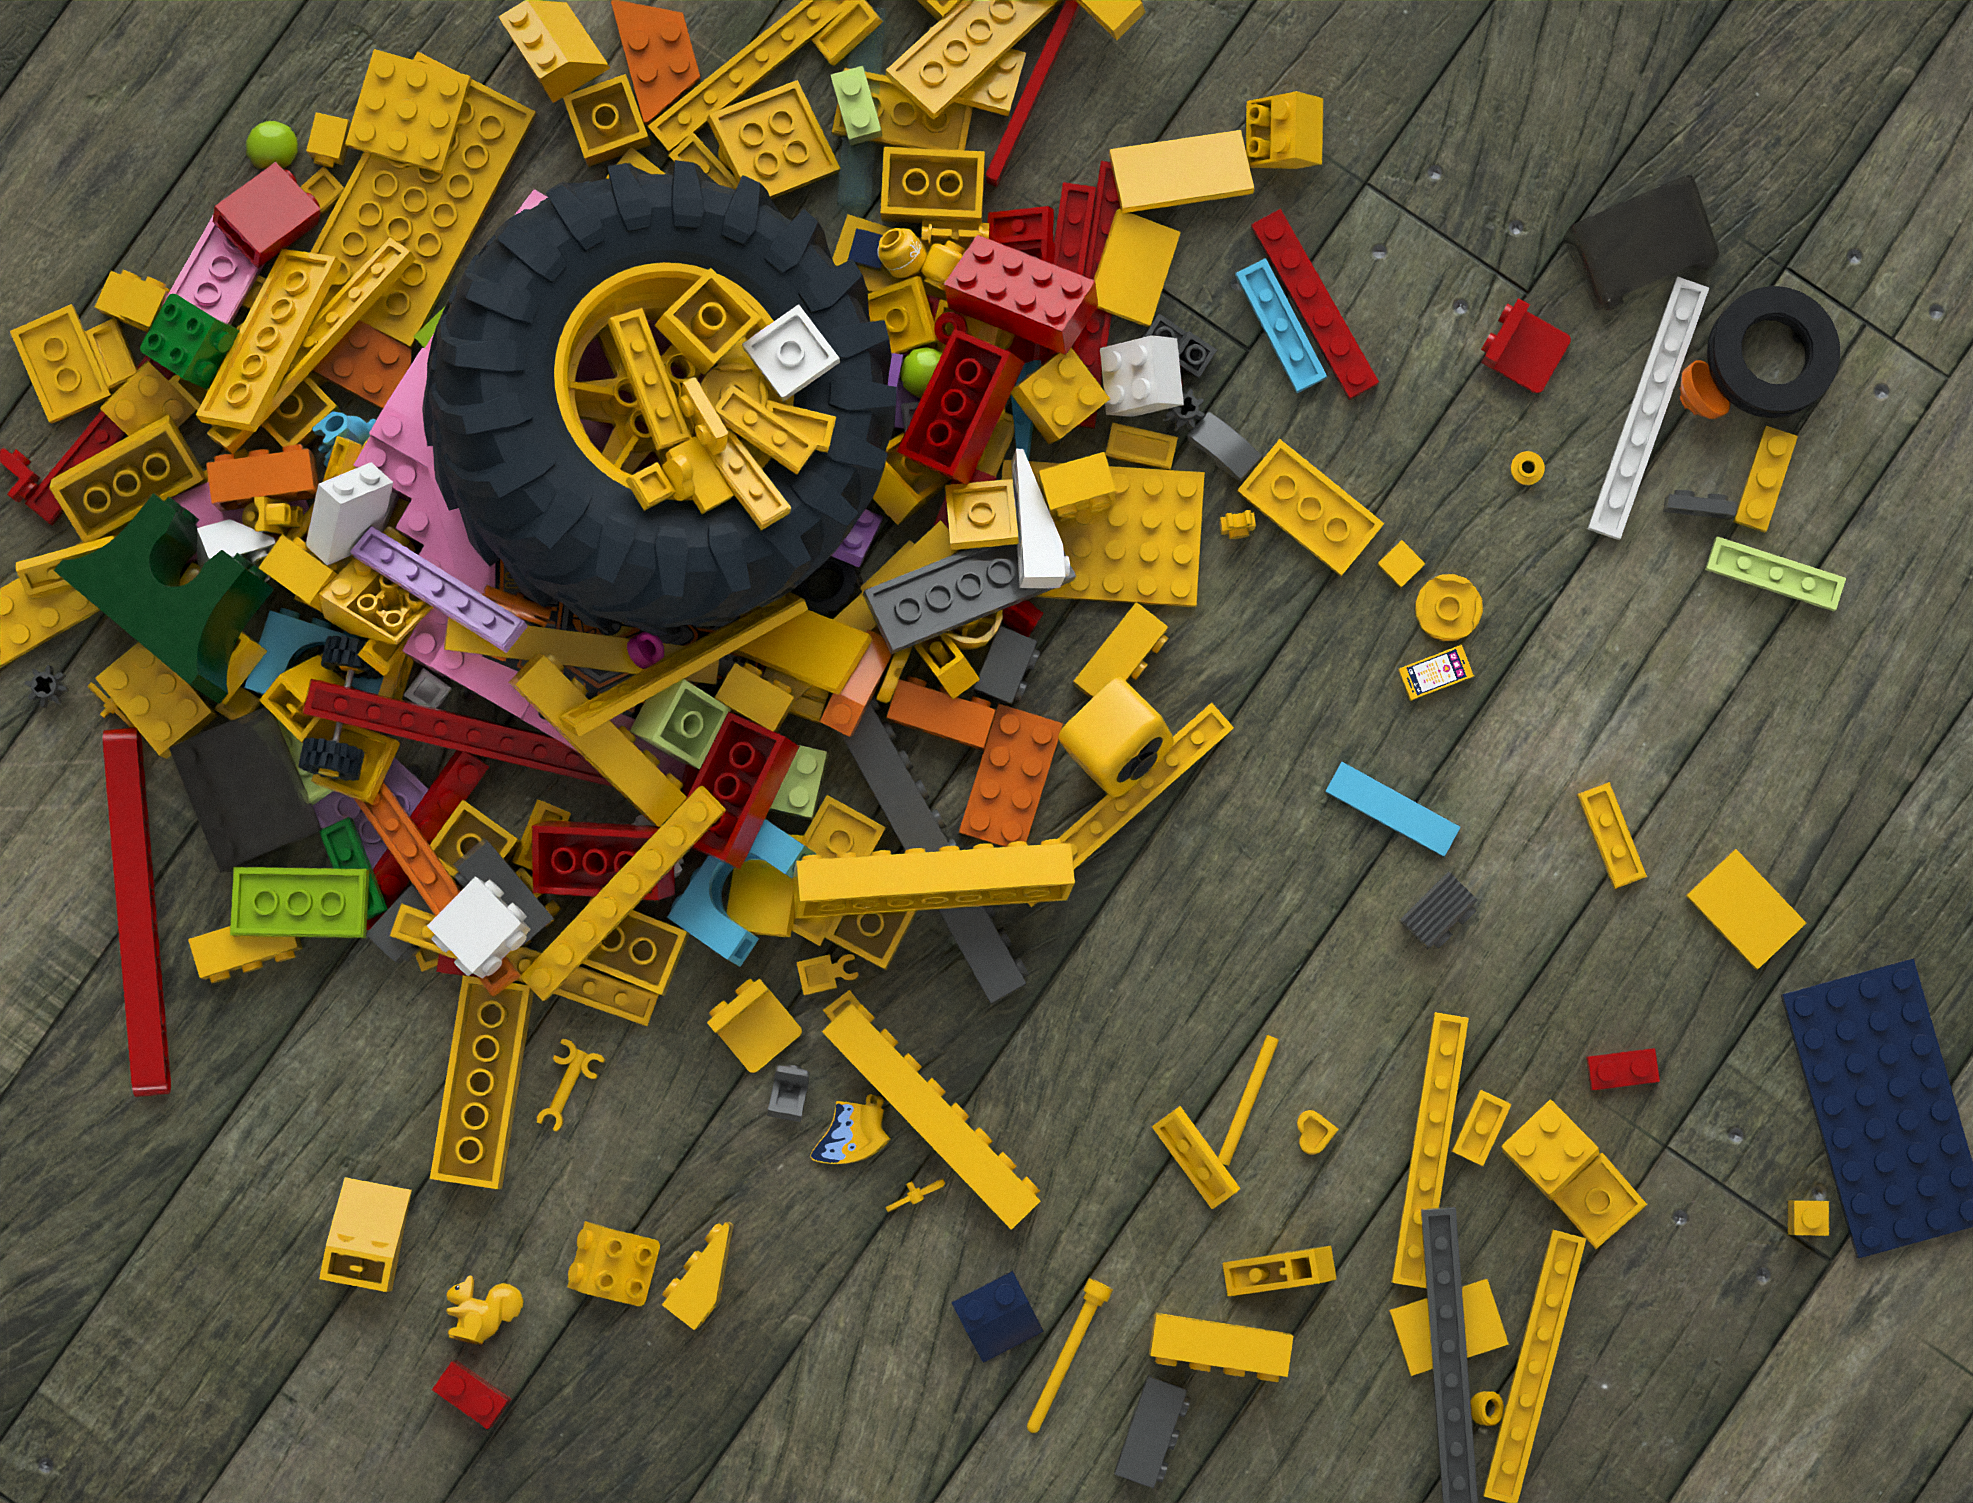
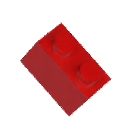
[432,1360,512,1429]

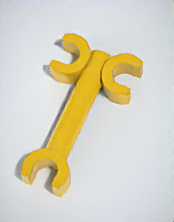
[537,1039,606,1132]

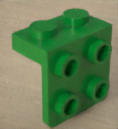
[140,293,240,389]

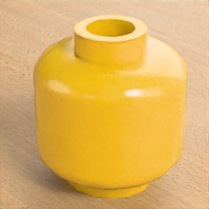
[921,240,965,291]

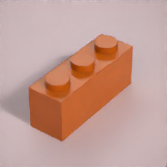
[886,676,996,751]

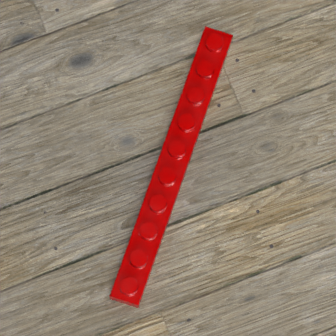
[302,679,613,787]

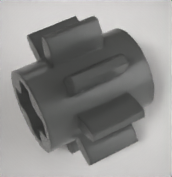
[1163,389,1205,431]
[24,665,69,708]

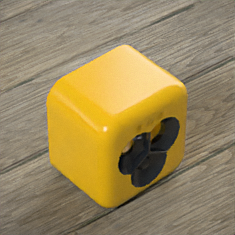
[1058,677,1174,797]

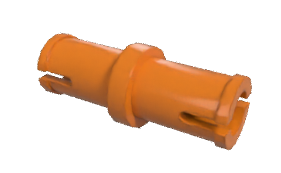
[482,584,552,628]

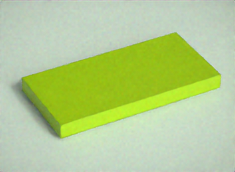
[230,867,369,938]

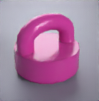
[627,631,665,669]

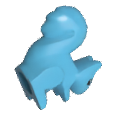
[312,411,376,469]

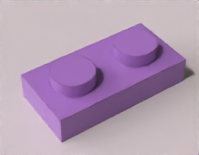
[831,509,883,567]

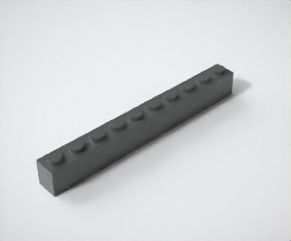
[826,695,1029,1004]

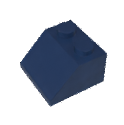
[951,1270,1044,1363]

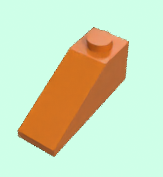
[819,629,893,737]

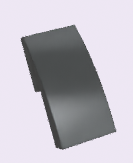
[1141,313,1217,378]
[1187,412,1263,482]

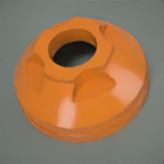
[1679,360,1731,419]

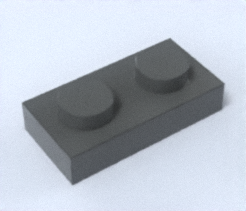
[1663,490,1737,520]

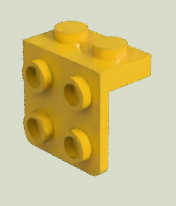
[707,978,802,1073]
[567,1221,660,1306]

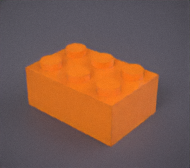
[206,445,319,512]

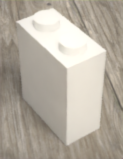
[306,462,393,566]

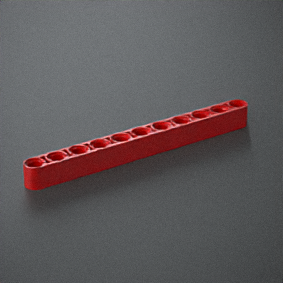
[102,727,171,1097]

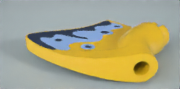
[810,1094,891,1164]

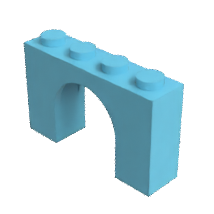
[244,608,384,695]
[667,819,816,967]

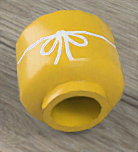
[877,228,927,278]

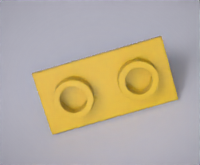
[921,220,989,255]

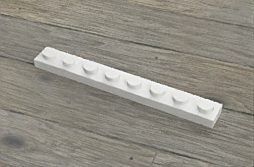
[1587,277,1709,540]

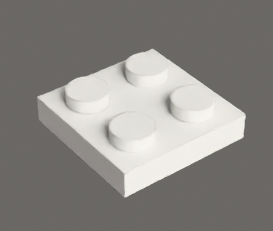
[742,304,840,402]

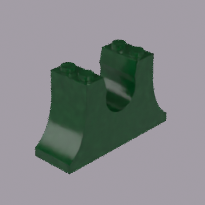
[54,493,274,704]

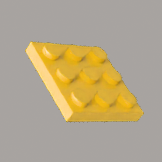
[345,49,472,174]
[707,80,841,199]

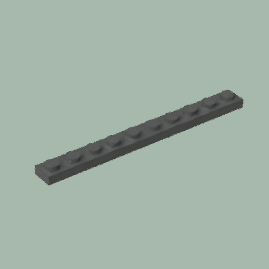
[1421,1207,1478,1503]

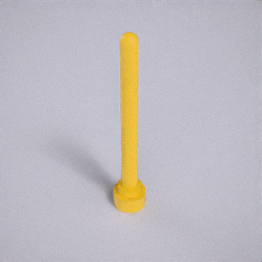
[1027,1278,1113,1433]

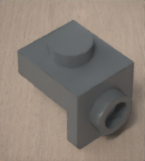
[767,1065,810,1122]

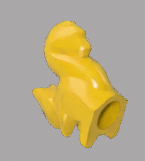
[446,1275,524,1345]

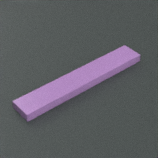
[350,526,528,653]

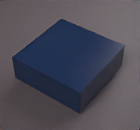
[848,228,883,271]

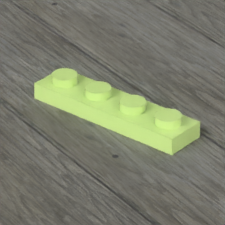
[1705,536,1846,611]

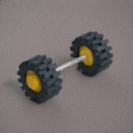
[298,636,382,781]

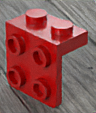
[1481,298,1571,394]

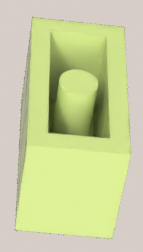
[831,66,882,146]

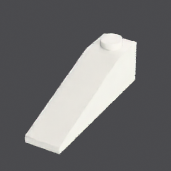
[1011,449,1070,588]

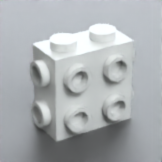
[427,876,531,979]

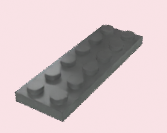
[863,544,1076,654]

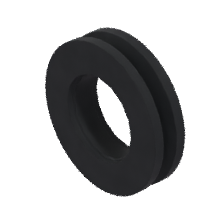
[1707,286,1840,418]

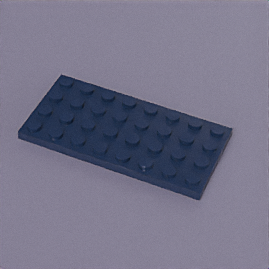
[1781,958,1973,1258]

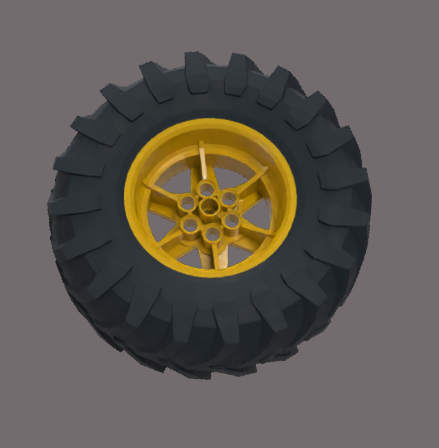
[422,160,897,636]

